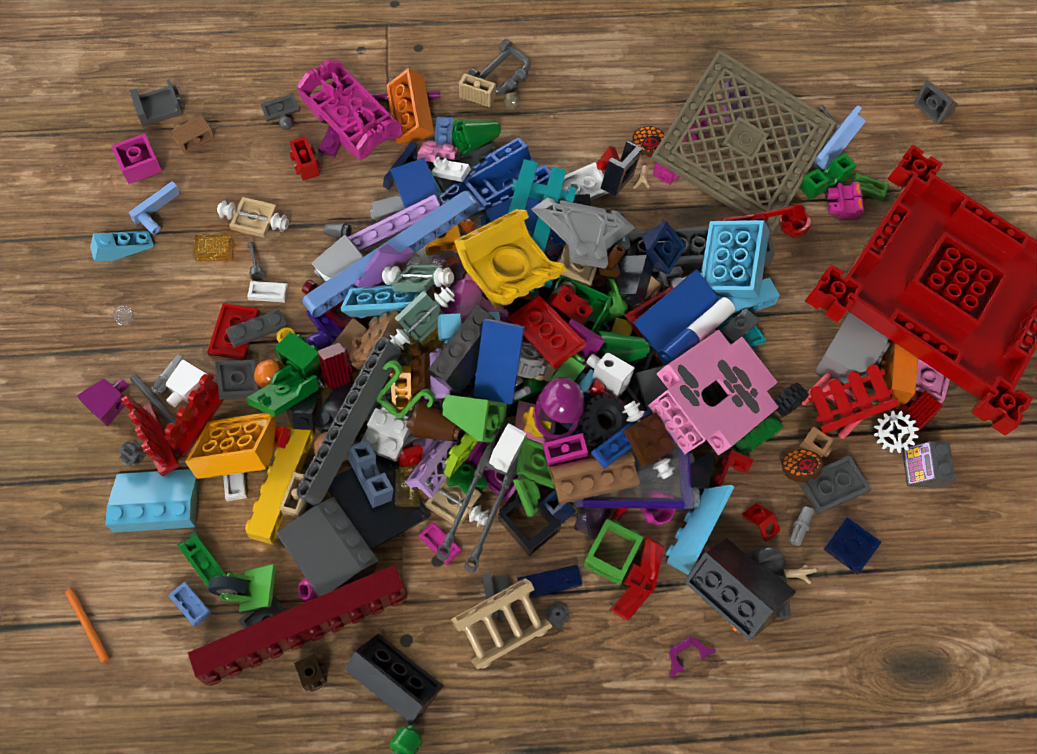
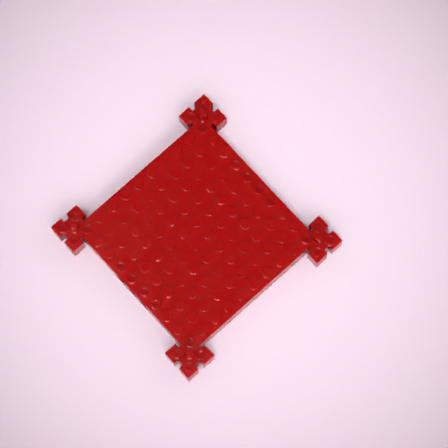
[805,144,1037,436]

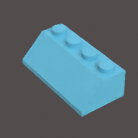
[341,286,420,318]

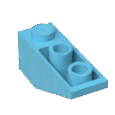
[90,231,154,262]

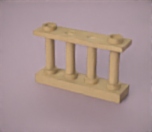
[451,578,552,670]

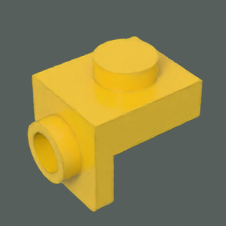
[521,406,552,437]

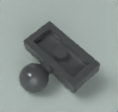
[261,94,299,130]

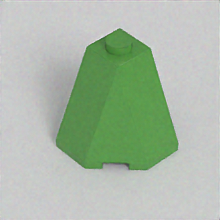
[442,395,507,443]

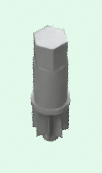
[152,354,186,395]

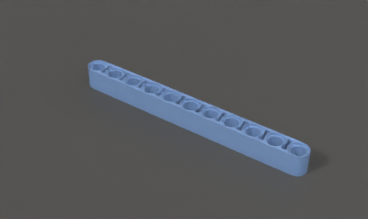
[302,190,480,317]

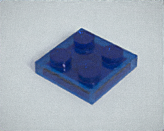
[823,517,882,575]

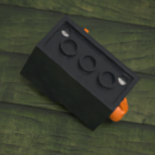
[684,538,796,641]

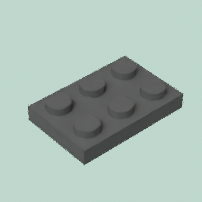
[798,455,871,515]

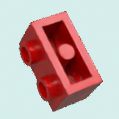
[289,136,321,181]
[547,285,593,325]

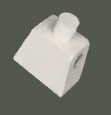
[587,353,634,399]
[166,360,207,408]

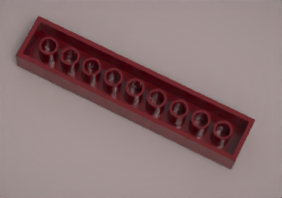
[188,565,407,686]

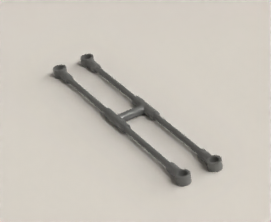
[436,392,541,573]

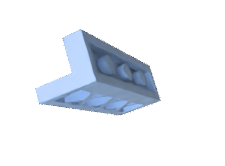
[812,105,866,172]

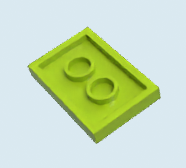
[443,433,478,478]

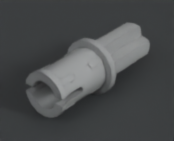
[789,506,814,546]

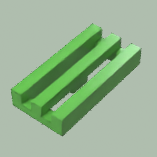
[852,173,889,201]

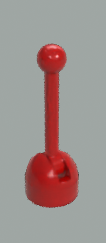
[588,379,627,406]

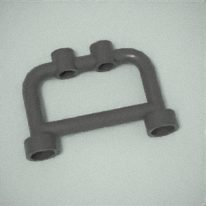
[468,39,531,94]

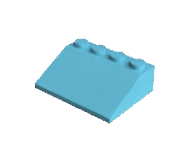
[701,220,769,299]
[105,469,198,533]
[666,485,734,575]

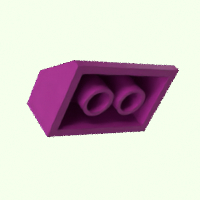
[464,435,523,503]

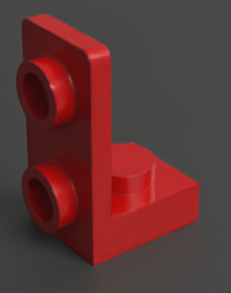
[714,450,754,487]

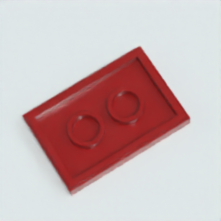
[207,303,260,360]

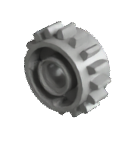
[518,342,548,378]

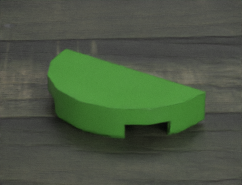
[513,478,540,516]

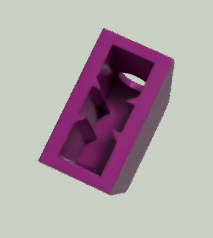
[77,378,129,426]

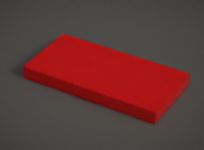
[508,295,586,370]

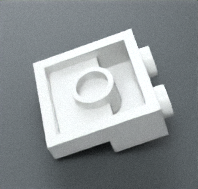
[361,407,410,462]

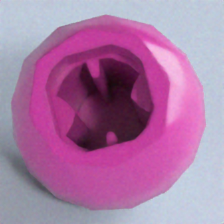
[298,578,318,602]

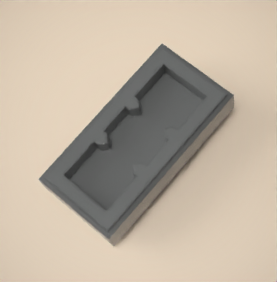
[721,308,759,344]

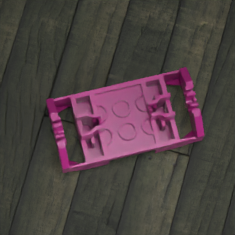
[297,60,402,161]

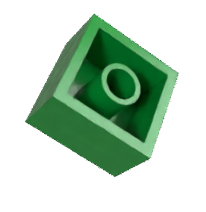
[274,331,322,380]

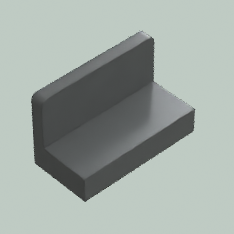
[483,573,514,620]

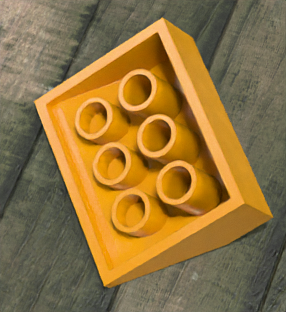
[185,413,277,479]

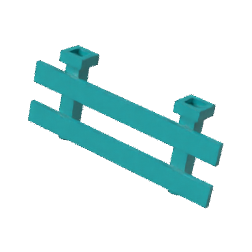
[508,159,577,293]

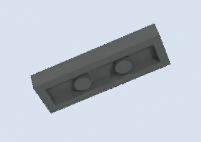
[226,309,287,348]

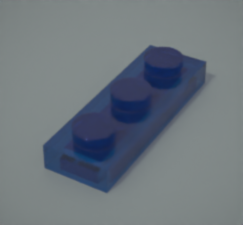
[517,564,583,598]

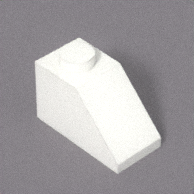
[489,423,527,473]

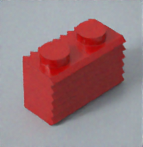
[897,391,943,434]

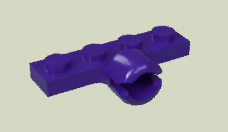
[307,311,353,367]

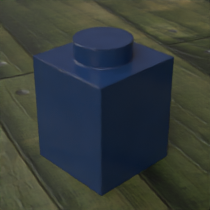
[542,490,576,525]

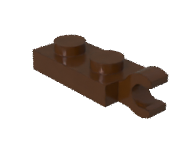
[411,343,430,396]

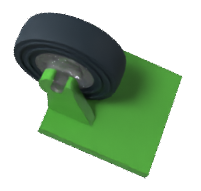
[208,564,276,613]

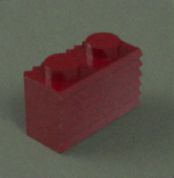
[317,343,353,390]

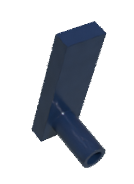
[383,141,433,190]

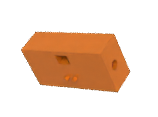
[878,339,918,409]

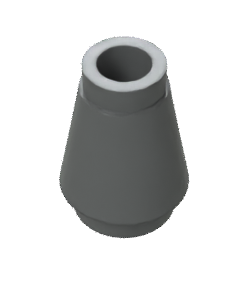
[324,223,352,239]

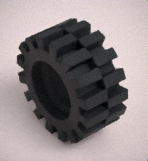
[774,382,809,417]

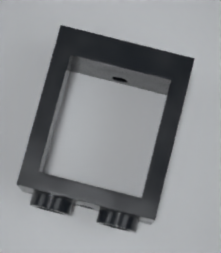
[498,494,561,556]

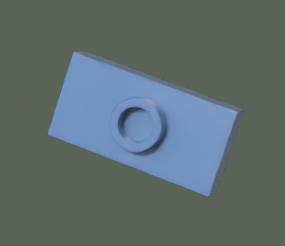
[168,582,212,627]

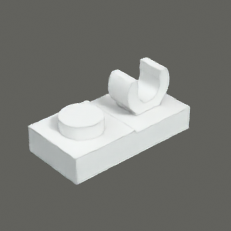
[431,157,471,182]

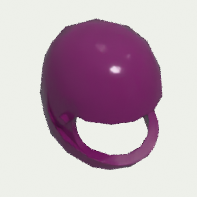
[533,378,585,440]

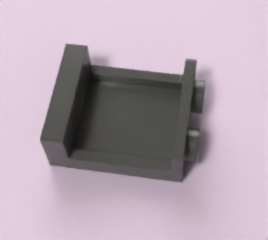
[130,79,184,126]

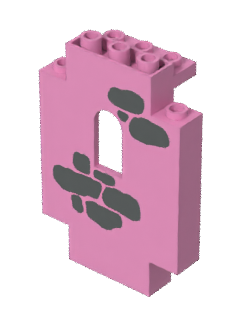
[648,330,778,455]

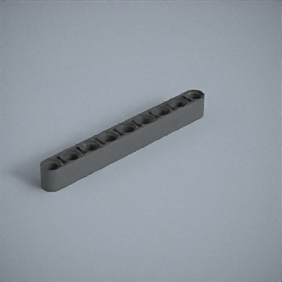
[296,337,401,506]

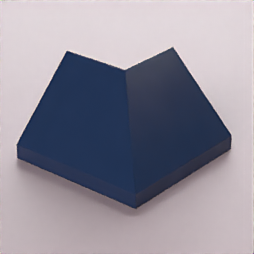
[642,221,686,274]

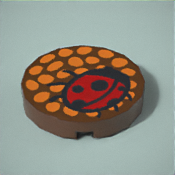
[632,126,665,157]
[782,449,823,482]

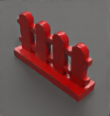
[808,364,900,434]
[164,373,225,458]
[121,394,180,476]

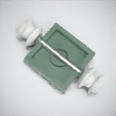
[382,264,454,293]
[390,287,455,350]

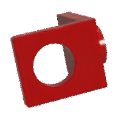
[742,503,780,542]

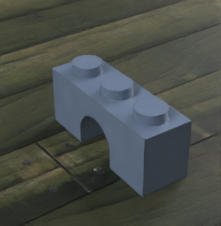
[348,440,394,508]

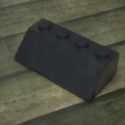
[426,305,495,396]
[345,634,444,725]

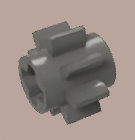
[119,440,145,466]

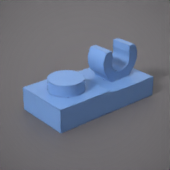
[434,117,454,145]

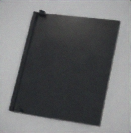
[328,455,431,550]

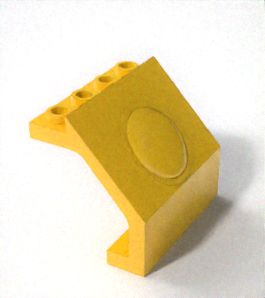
[454,209,567,309]

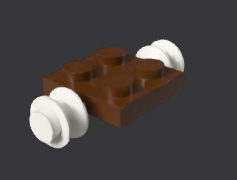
[622,401,676,479]

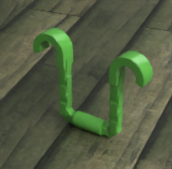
[377,360,435,418]

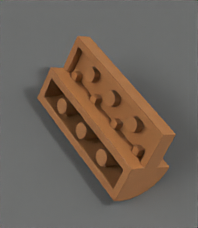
[549,450,640,504]

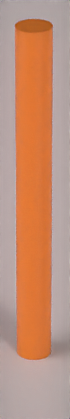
[65,589,110,664]

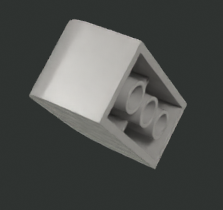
[814,312,890,385]

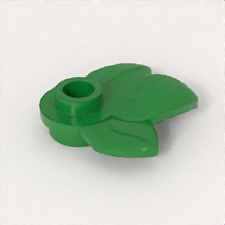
[447,464,487,494]

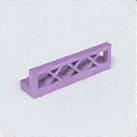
[405,432,466,498]

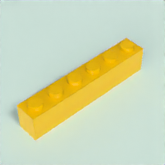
[245,422,315,545]

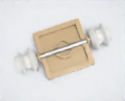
[217,197,289,238]
[418,477,490,528]

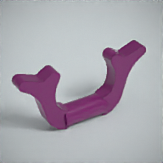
[669,637,716,678]

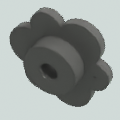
[546,603,569,628]

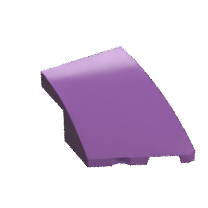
[354,244,414,287]

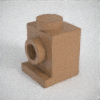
[799,426,834,458]

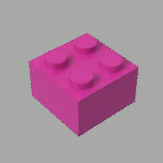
[111,133,162,184]

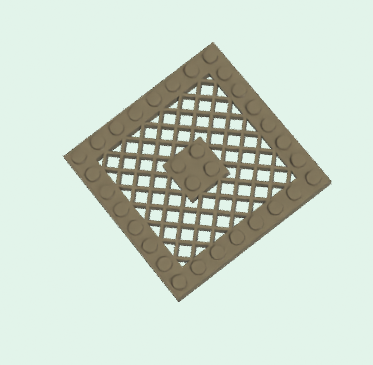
[651,50,836,233]

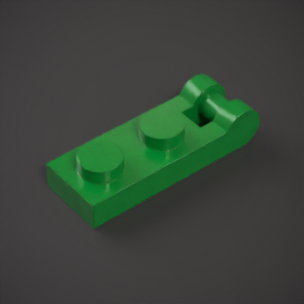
[177,532,225,587]

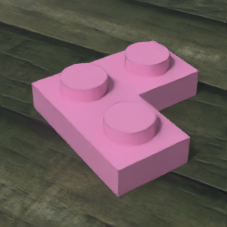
[417,141,458,162]

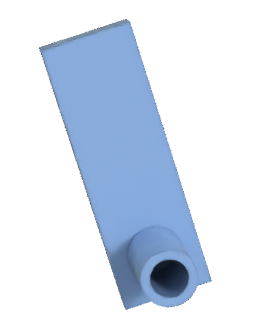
[129,181,179,235]

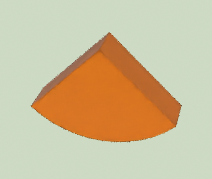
[459,218,475,234]

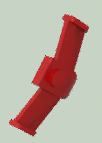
[721,206,796,222]
[609,536,665,621]

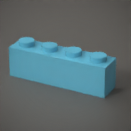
[717,277,780,321]

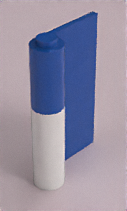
[633,269,735,365]

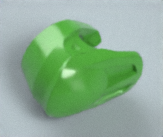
[598,278,628,323]

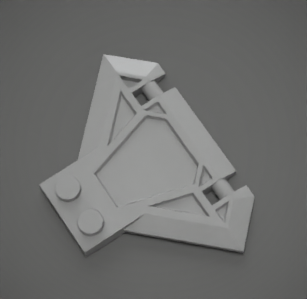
[531,198,635,268]

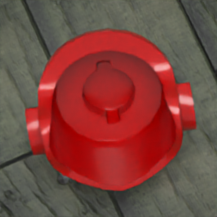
[779,204,811,238]

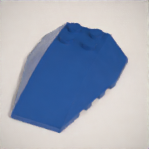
[439,137,551,216]

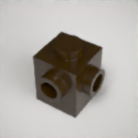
[294,654,328,692]

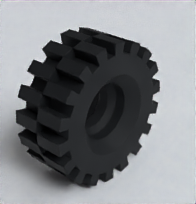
[578,394,631,447]

